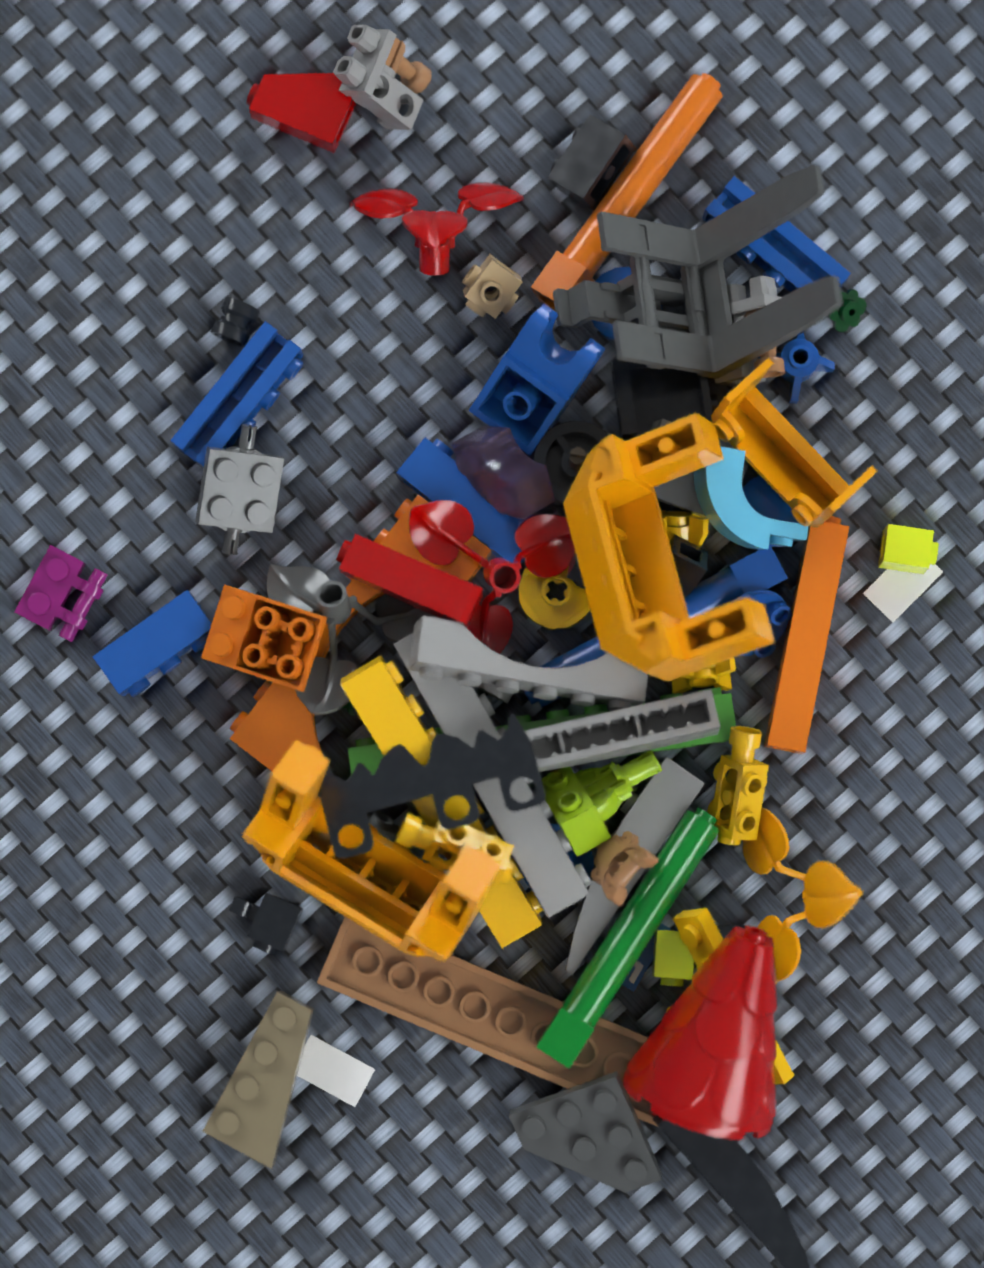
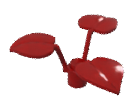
[350,182,524,276]
[408,500,576,654]

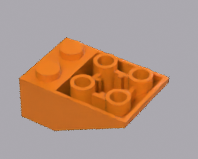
[201,584,327,692]

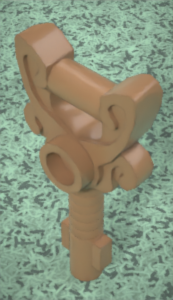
[591,831,658,906]

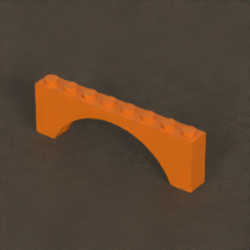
[229,494,492,772]

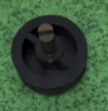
[533,421,609,508]

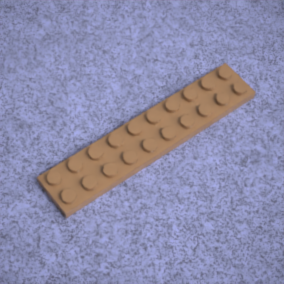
[317,917,658,1127]

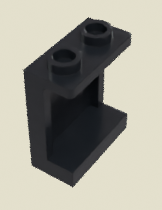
[611,359,719,440]

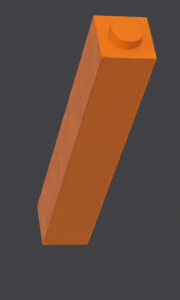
[764,516,850,754]

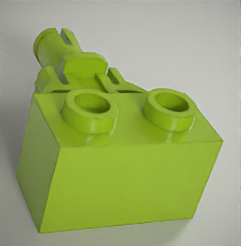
[541,750,663,857]

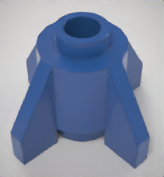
[758,331,835,404]

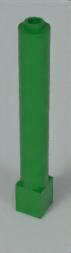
[535,808,720,1069]

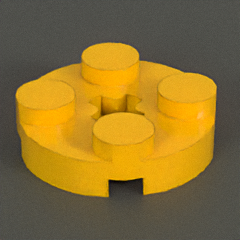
[519,567,590,630]

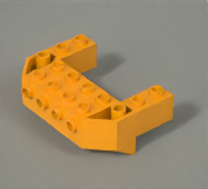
[563,413,775,682]
[242,740,501,962]

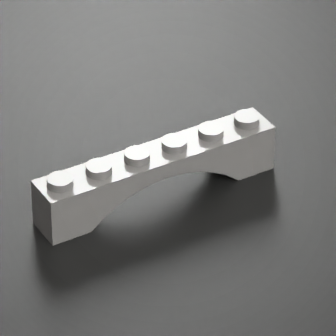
[408,616,648,711]

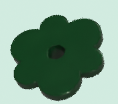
[828,289,867,332]

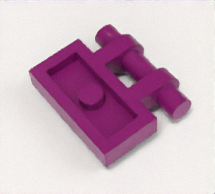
[14,545,108,642]

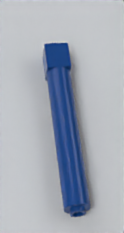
[523,544,788,708]

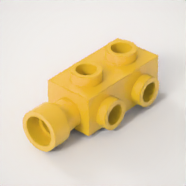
[707,726,769,845]
[395,813,515,890]

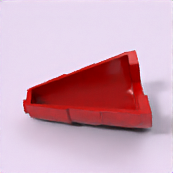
[622,926,777,1140]

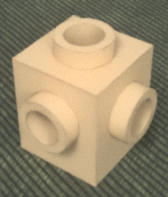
[462,254,523,319]

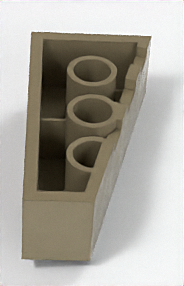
[202,990,314,1169]

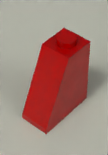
[246,73,356,153]

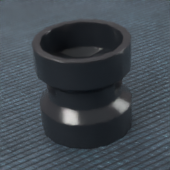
[211,297,260,347]

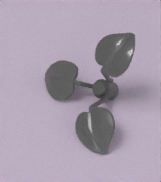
[267,564,437,715]

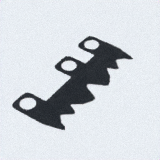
[321,714,546,858]

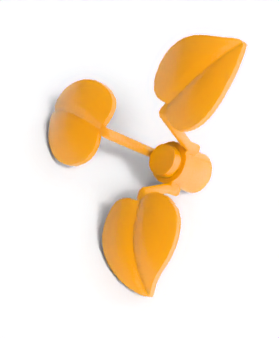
[743,807,863,984]

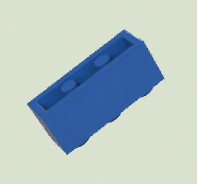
[92,590,212,697]

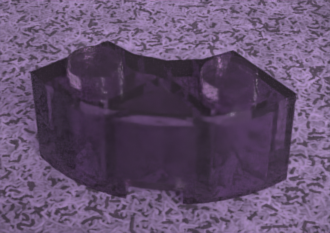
[451,426,555,519]

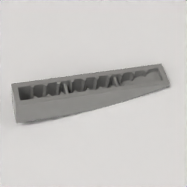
[489,689,720,780]
[565,757,705,975]

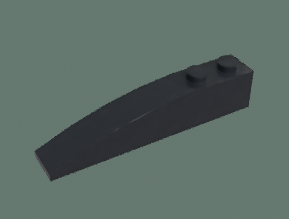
[652,1115,811,1268]

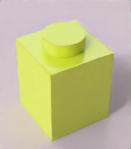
[878,524,939,574]
[652,930,694,986]

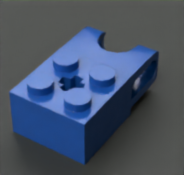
[468,303,606,456]

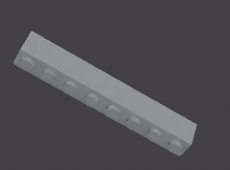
[394,633,592,918]

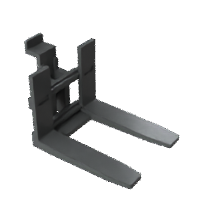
[553,165,842,379]

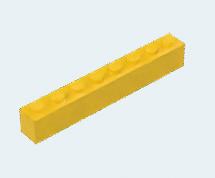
[341,655,544,948]

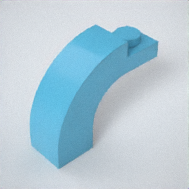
[694,447,809,550]

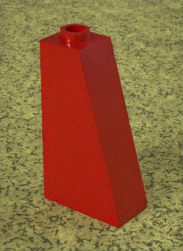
[336,534,483,629]

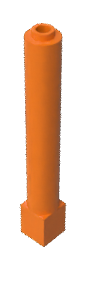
[531,73,723,311]

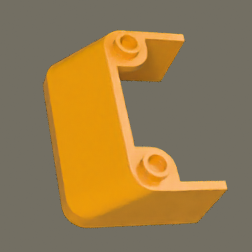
[711,357,877,528]

